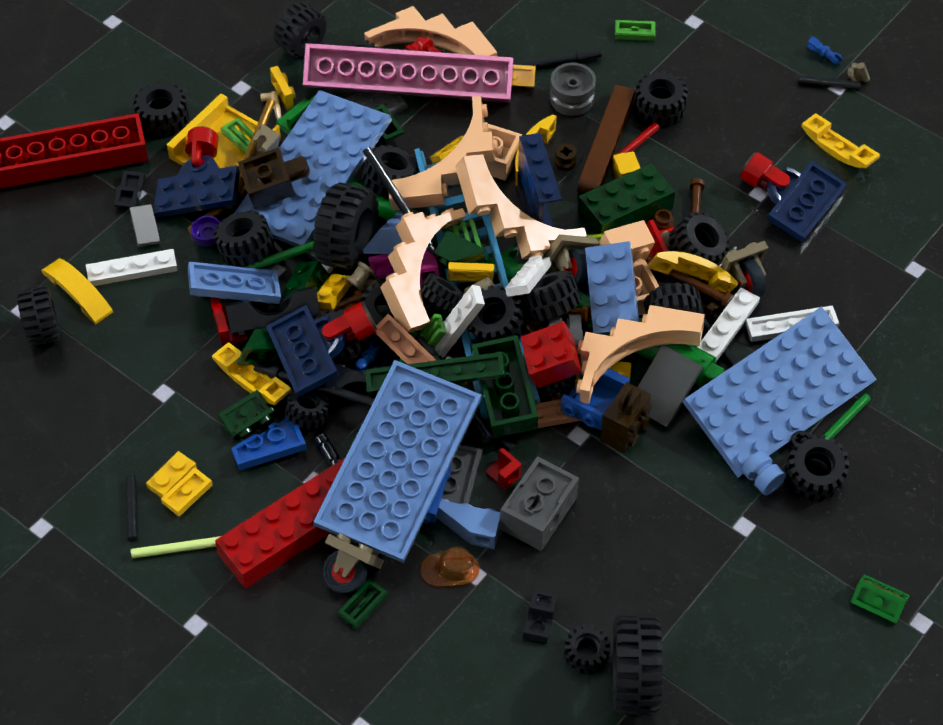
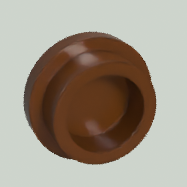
[652,209,674,230]

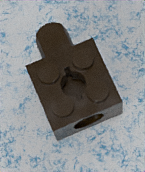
[238,147,310,209]
[600,382,652,453]

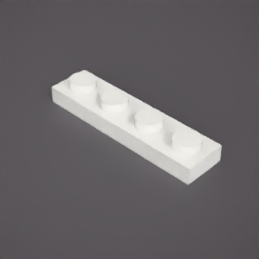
[86,249,178,286]
[505,255,551,297]
[435,285,485,358]
[697,287,760,363]
[745,305,839,342]

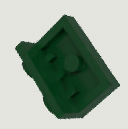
[281,261,330,302]
[217,390,275,439]

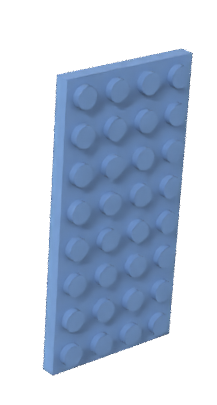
[233,90,392,247]
[682,306,877,477]
[313,360,482,563]

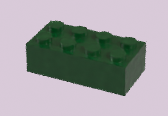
[578,163,675,234]
[472,335,539,439]

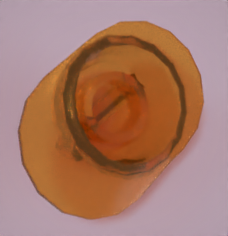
[421,546,480,587]

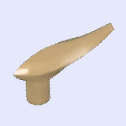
[260,90,281,120]

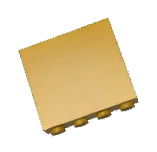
[167,94,281,168]

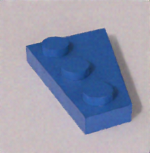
[231,415,307,471]

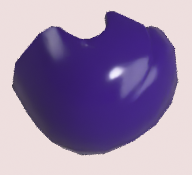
[190,215,222,247]

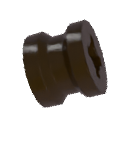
[555,143,577,170]

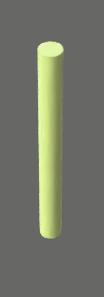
[131,536,221,559]

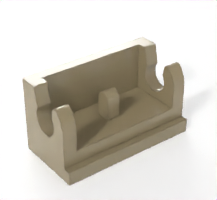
[253,124,280,156]

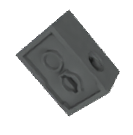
[500,456,579,551]

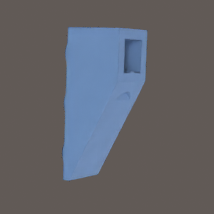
[437,498,500,549]

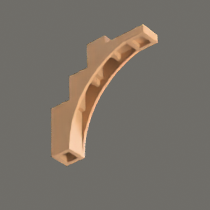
[364,6,497,56]
[389,96,499,210]
[455,155,587,259]
[380,208,466,334]
[576,305,705,404]

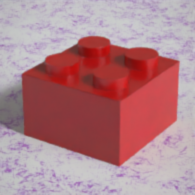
[521,321,582,388]

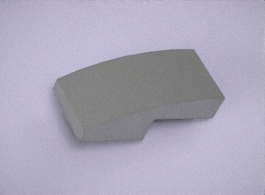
[129,204,160,247]

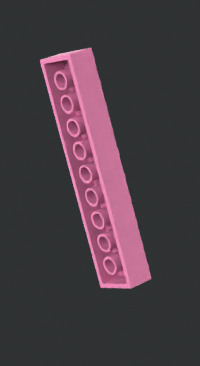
[303,43,513,102]

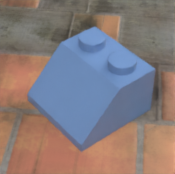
[363,211,417,254]

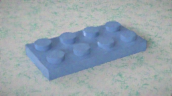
[585,241,639,335]
[188,262,281,304]

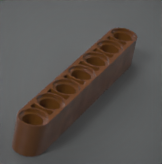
[577,85,636,194]

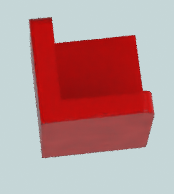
[486,447,522,491]

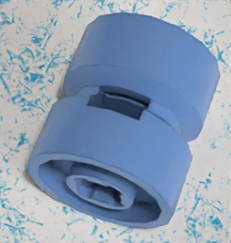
[741,450,786,495]

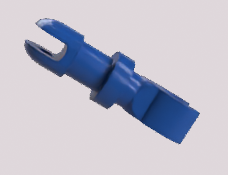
[806,36,843,65]
[355,339,382,372]

